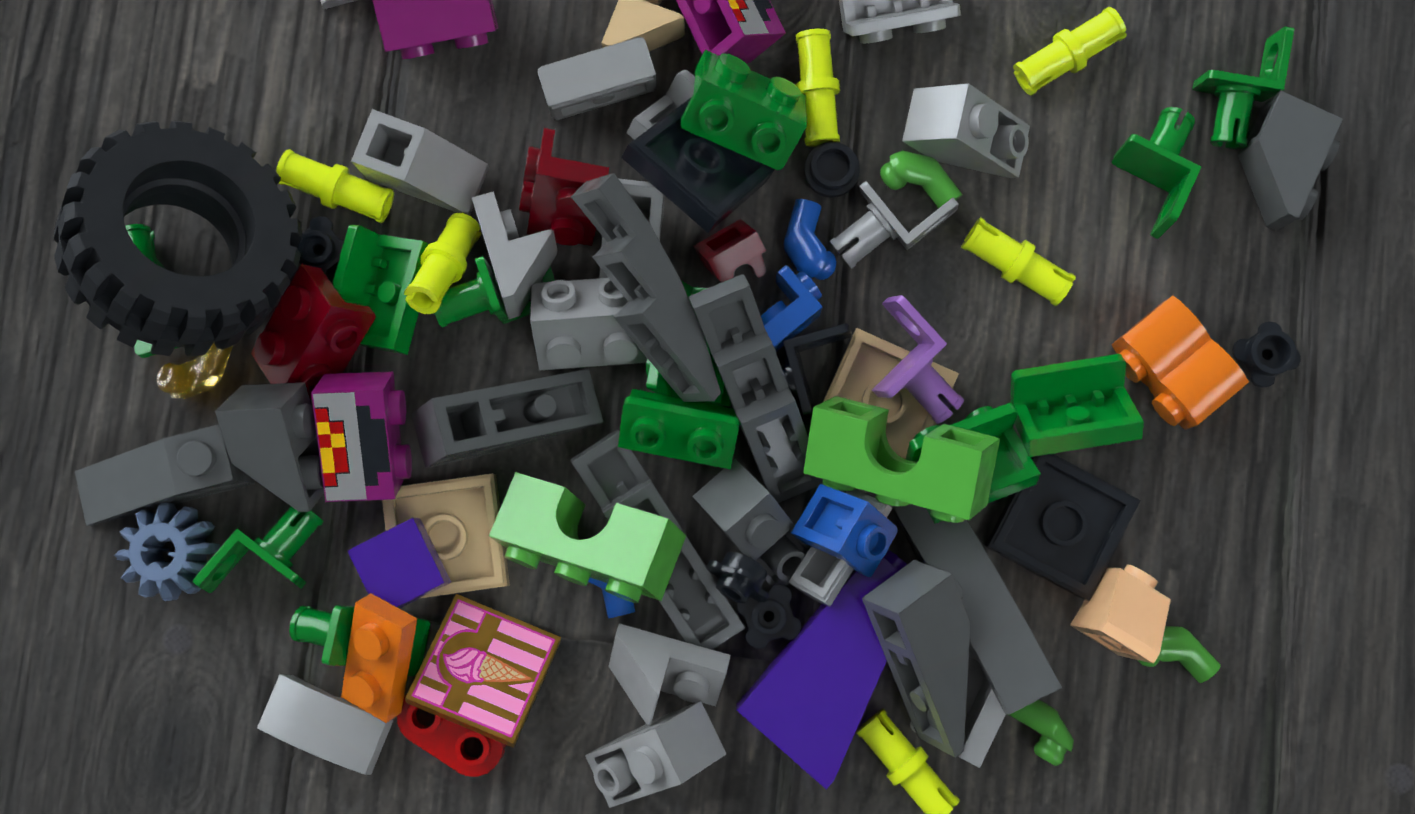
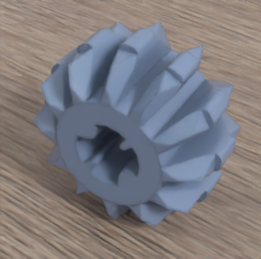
[114,503,220,601]

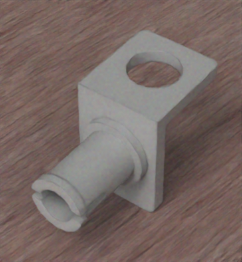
[830,181,959,269]

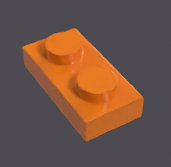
[341,593,418,723]

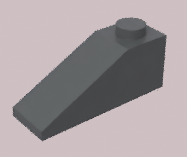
[412,369,603,468]
[75,424,255,526]
[862,560,970,758]

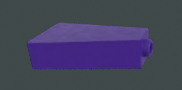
[736,550,907,790]

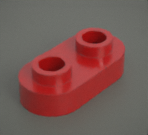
[397,694,506,777]

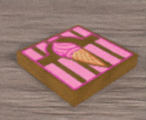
[405,594,561,748]

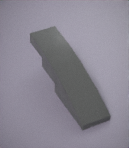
[571,173,721,402]
[689,274,823,503]
[571,429,745,650]
[891,504,1062,715]

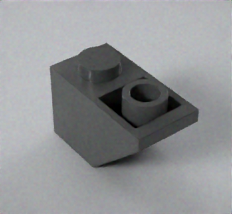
[1238,90,1343,231]
[215,382,324,512]
[692,459,811,587]

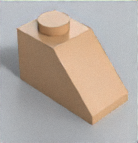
[1070,564,1171,664]

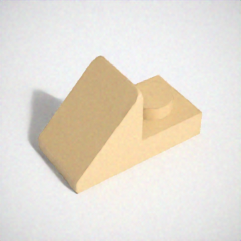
[601,0,685,52]

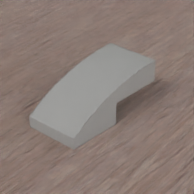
[257,674,394,775]

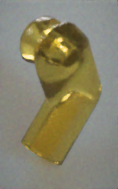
[157,343,233,399]

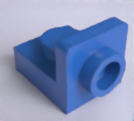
[761,265,823,352]
[791,484,898,577]

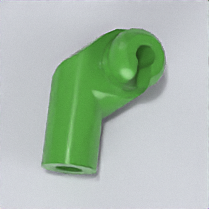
[880,150,963,209]
[1137,626,1221,683]
[1007,700,1074,766]

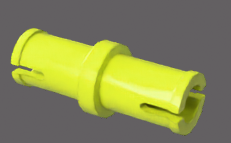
[1013,7,1127,95]
[796,29,840,147]
[276,149,394,223]
[404,213,481,314]
[961,217,1076,306]
[856,709,960,814]

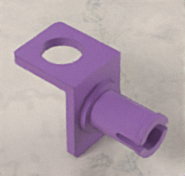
[872,295,964,424]

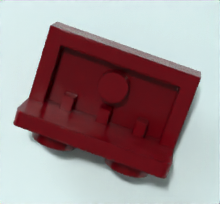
[519,128,609,246]
[251,264,376,400]

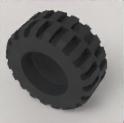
[53,121,302,357]

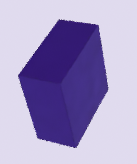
[348,517,451,609]

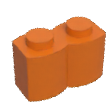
[1111,296,1249,430]

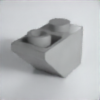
[902,83,1030,178]
[351,109,489,216]
[585,701,726,808]

